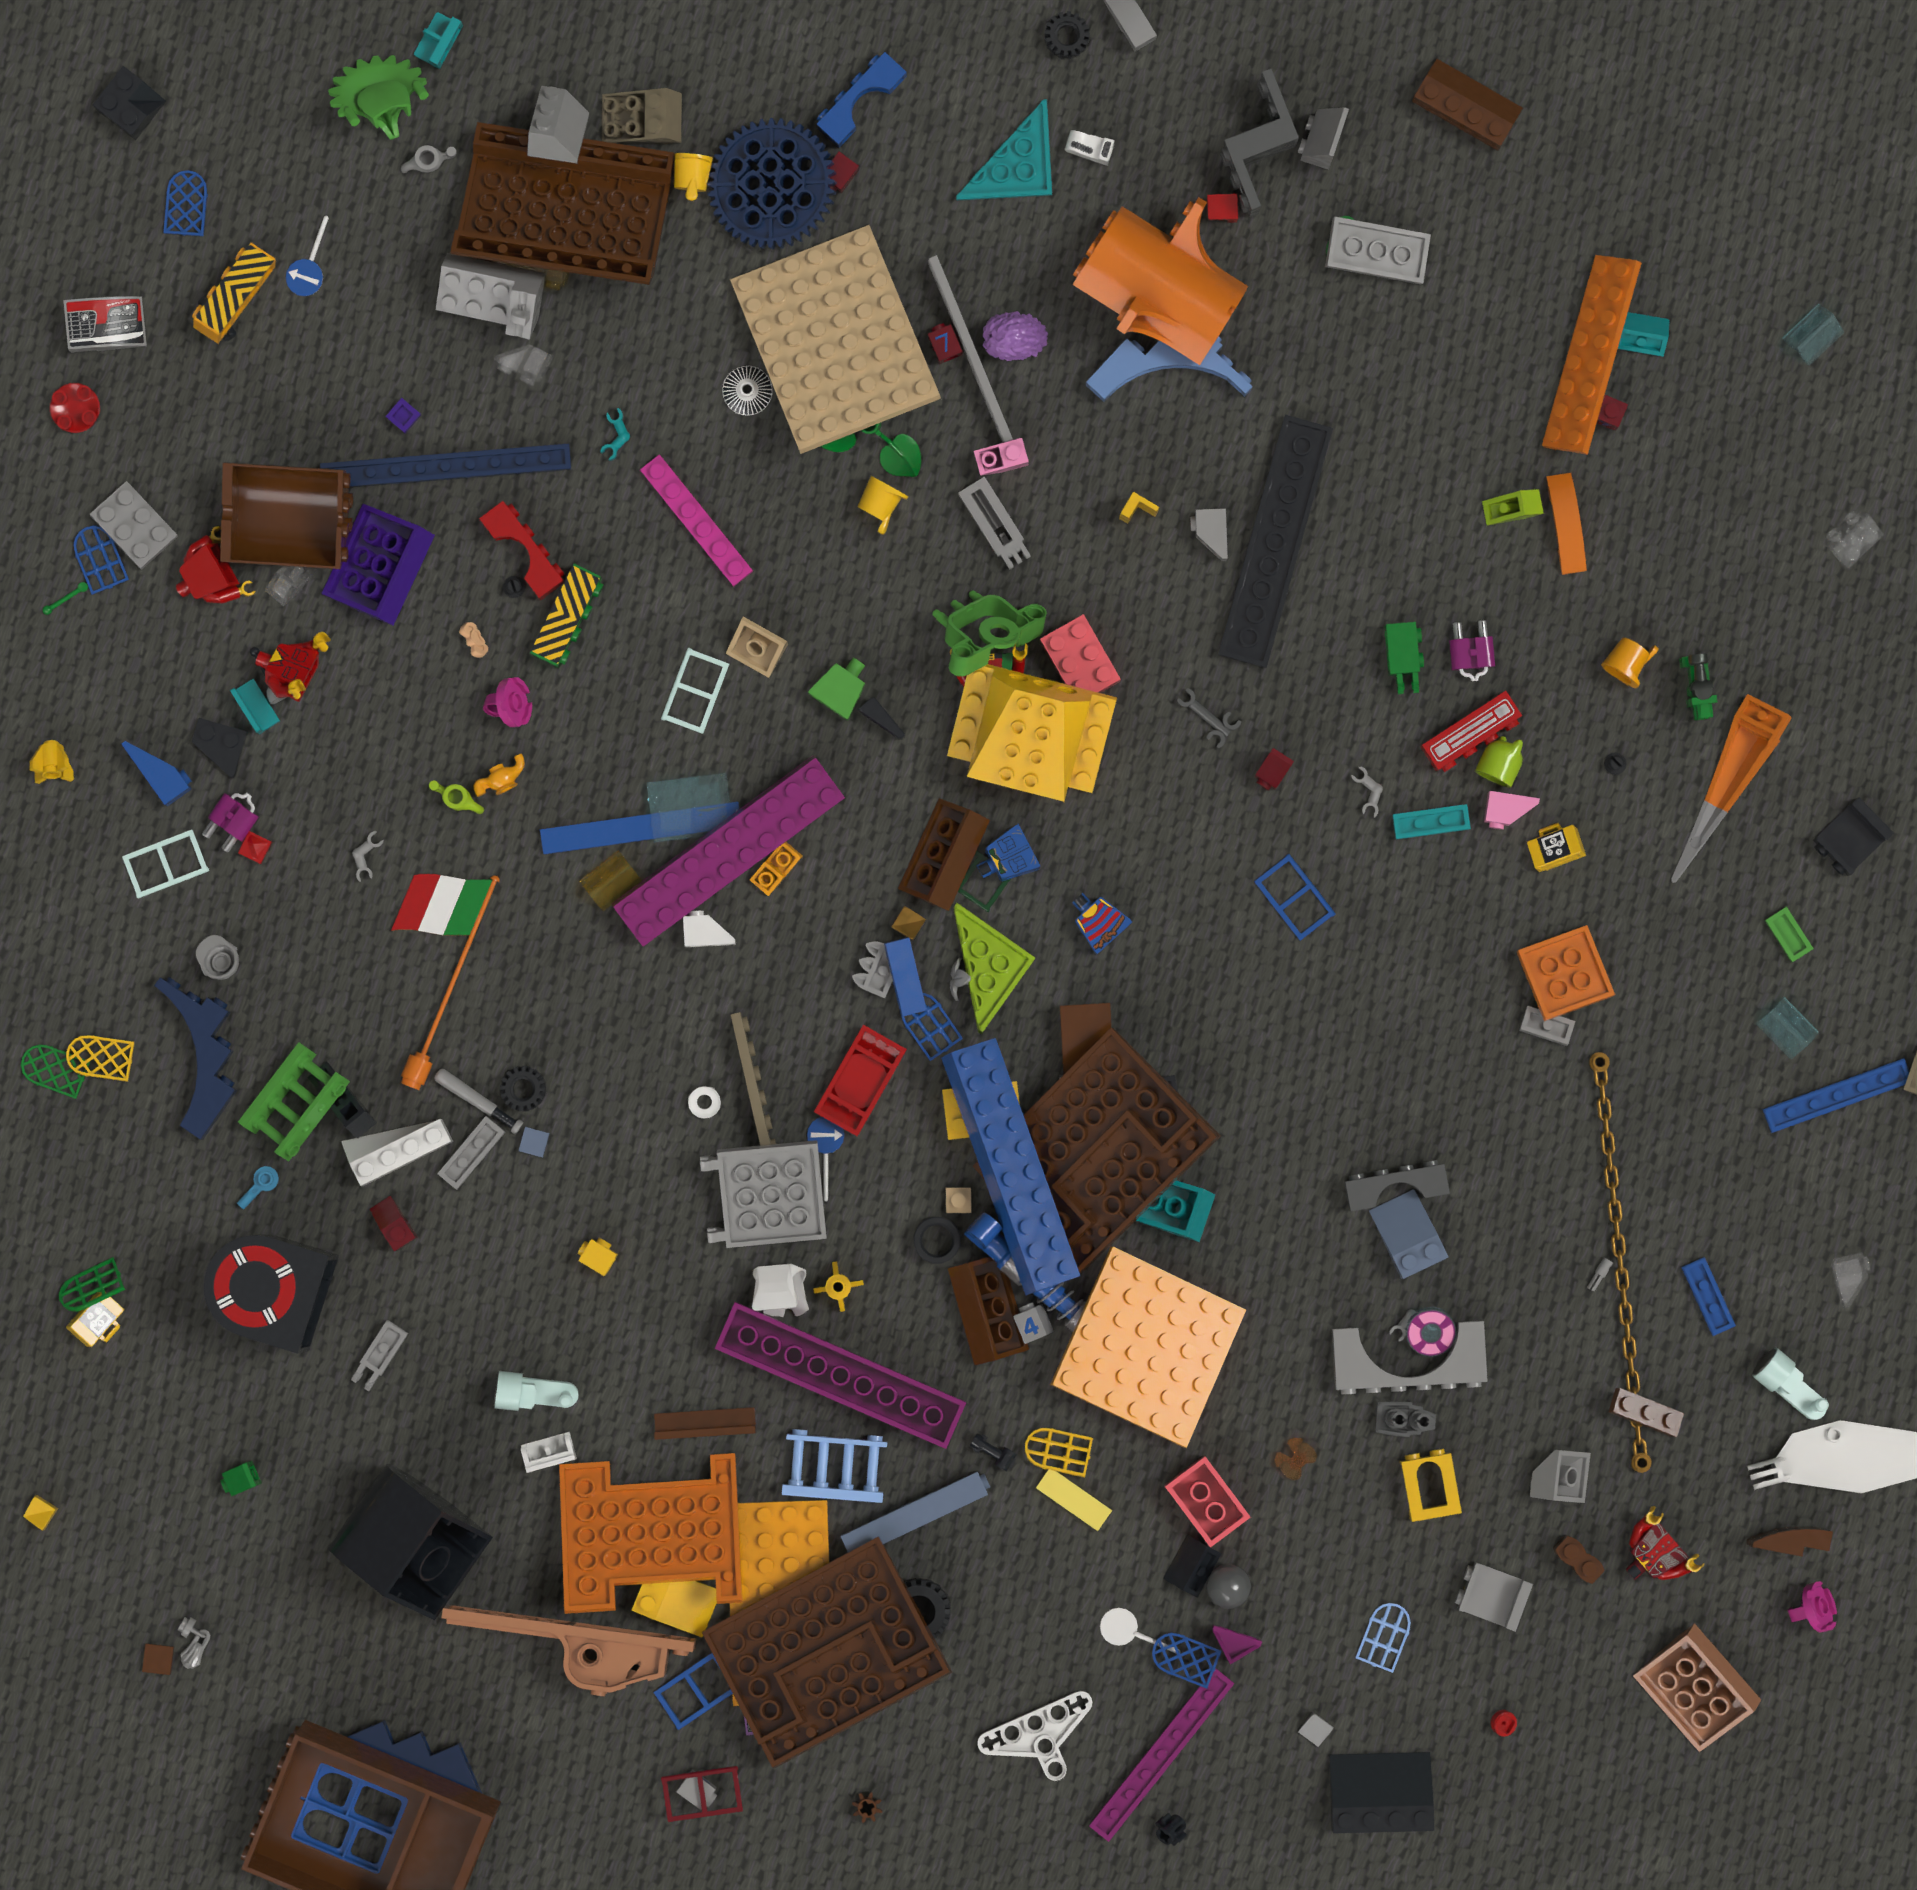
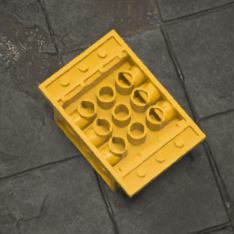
[947,664,1117,802]

